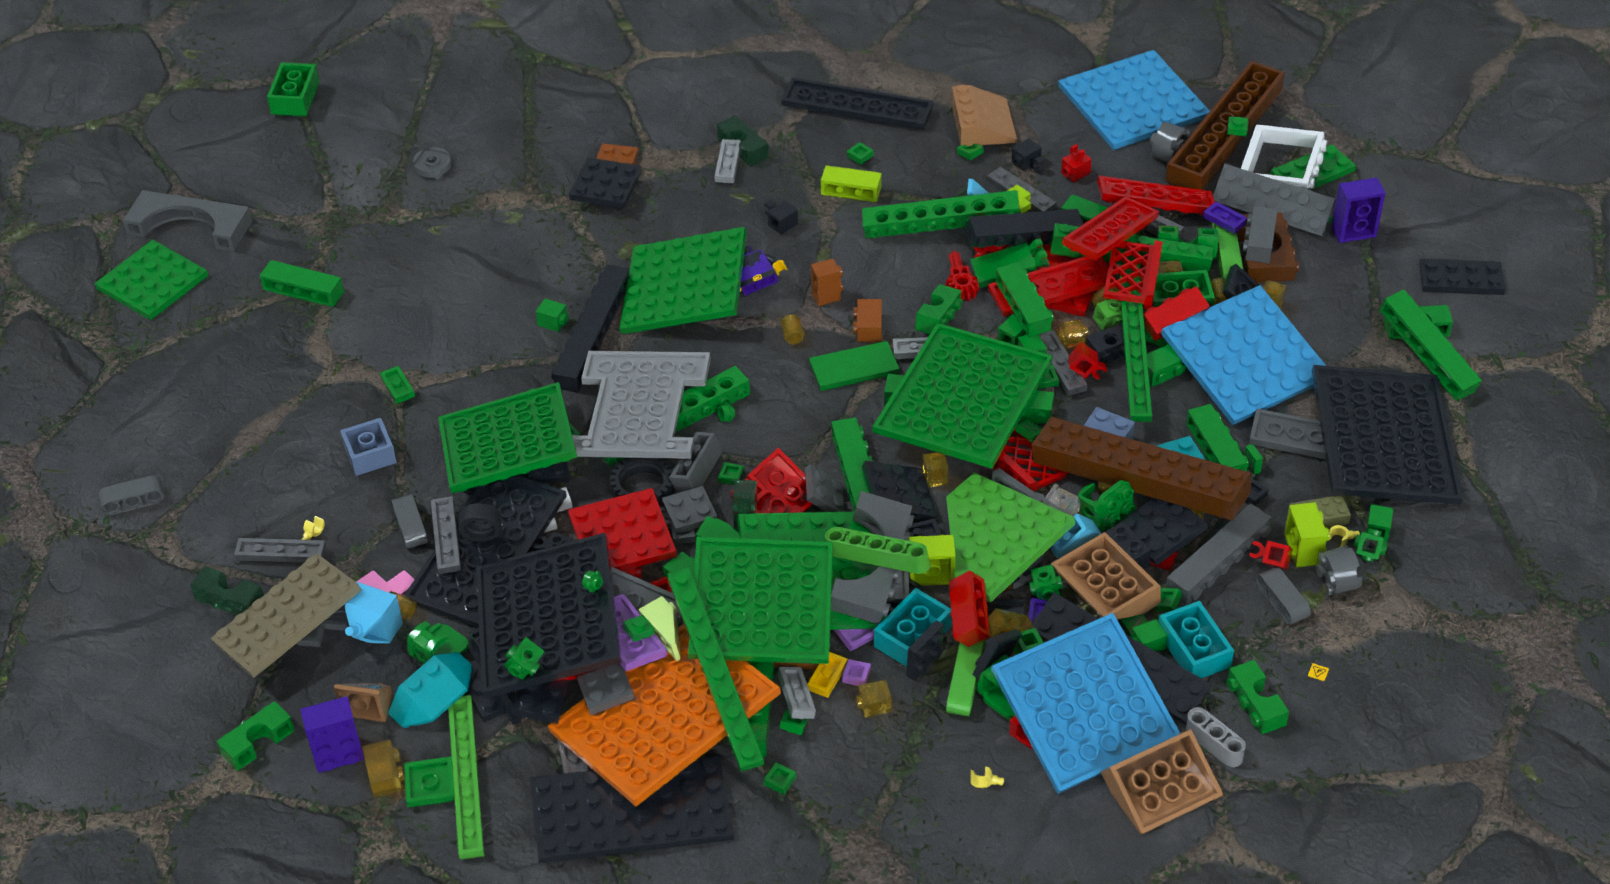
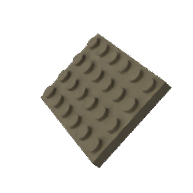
[210,553,362,678]

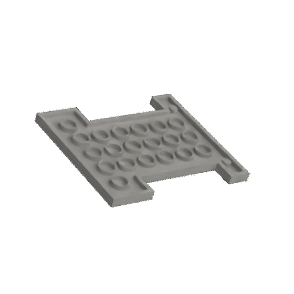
[572,351,711,459]

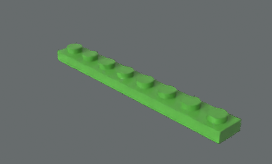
[448,695,484,860]

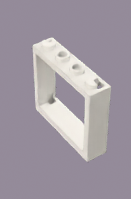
[1241,125,1327,191]

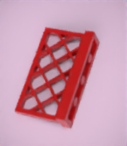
[1103,240,1163,309]
[992,426,1067,492]

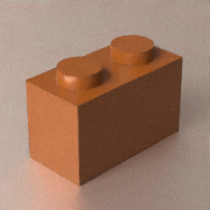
[811,258,843,306]
[853,299,882,342]

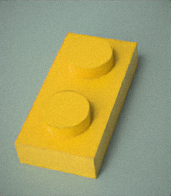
[807,652,848,698]

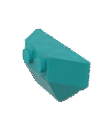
[388,652,473,729]

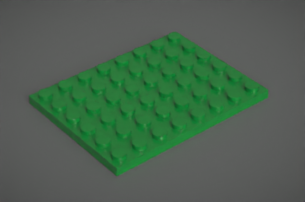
[872,323,1053,469]

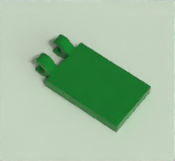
[970,239,1049,289]

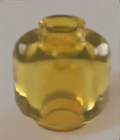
[1057,320,1089,348]

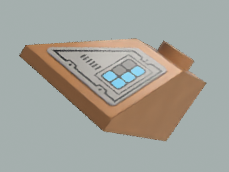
[334,683,394,722]

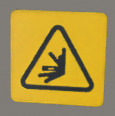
[1308,663,1329,681]

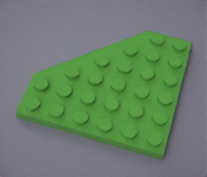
[946,472,1076,603]

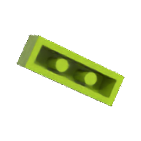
[821,166,882,202]

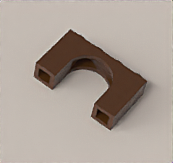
[1237,212,1299,282]

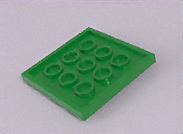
[94,240,208,320]

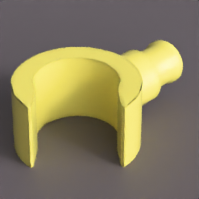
[301,516,325,540]
[1329,525,1360,547]
[971,766,1004,788]

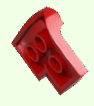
[730,448,814,514]

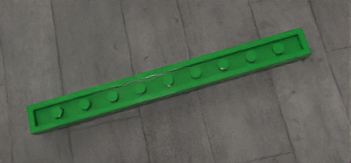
[1118,265,1152,422]
[667,568,764,772]

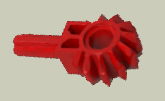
[945,251,979,302]

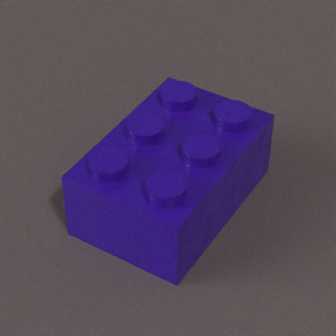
[1331,177,1386,243]
[300,696,364,773]

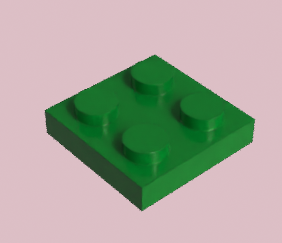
[404,756,455,808]

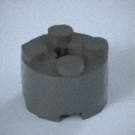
[1150,122,1191,163]
[1316,545,1362,596]

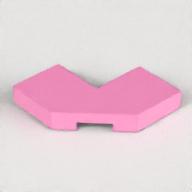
[356,570,414,599]

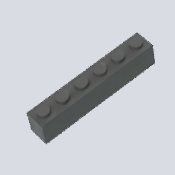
[1166,503,1271,605]

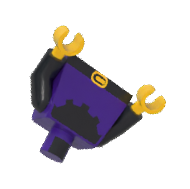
[740,246,788,296]

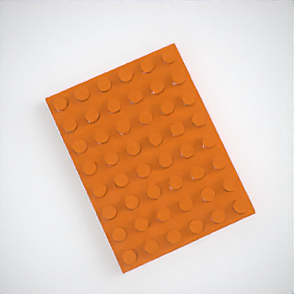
[548,624,781,806]

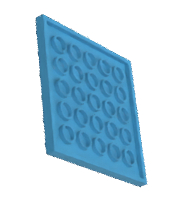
[1058,50,1210,150]
[1161,285,1326,425]
[991,613,1180,794]

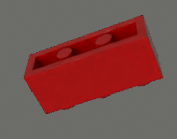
[1143,286,1210,342]
[949,570,990,647]

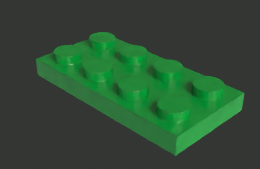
[1271,144,1356,190]

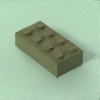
[1288,495,1351,528]

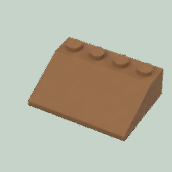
[952,85,1017,146]
[1051,532,1161,619]
[1101,729,1223,835]

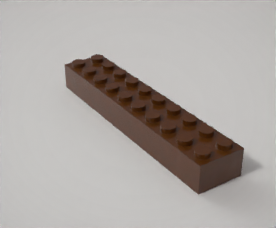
[1166,61,1285,190]
[1032,417,1251,521]

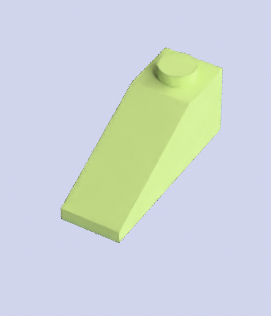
[639,596,681,661]

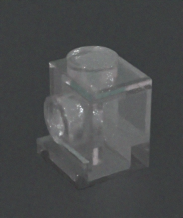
[1043,484,1081,516]

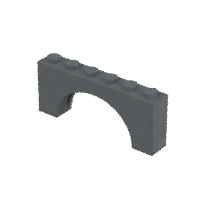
[123,190,252,252]
[831,491,914,624]

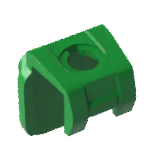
[1077,480,1136,533]
[407,621,469,664]
[977,655,1015,721]

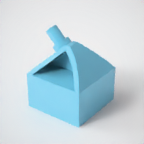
[344,582,403,644]

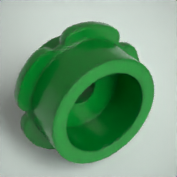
[717,403,735,423]
[582,571,603,593]

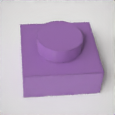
[842,659,871,687]

